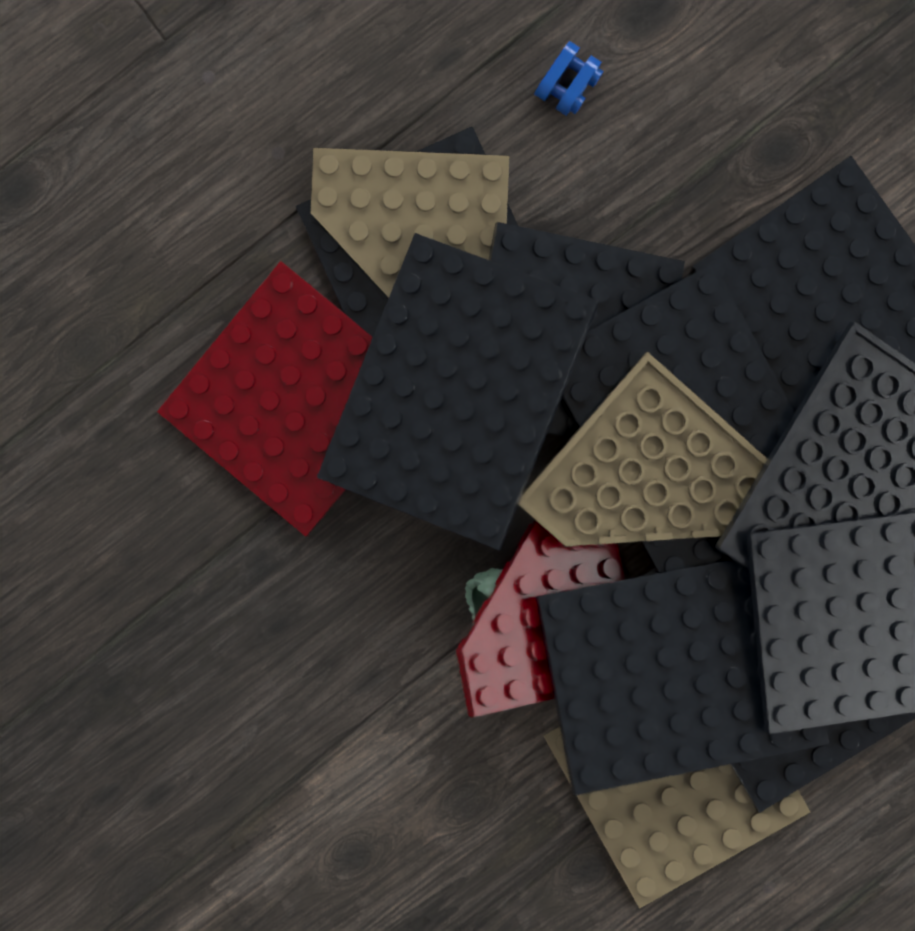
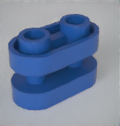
[534,41,604,116]

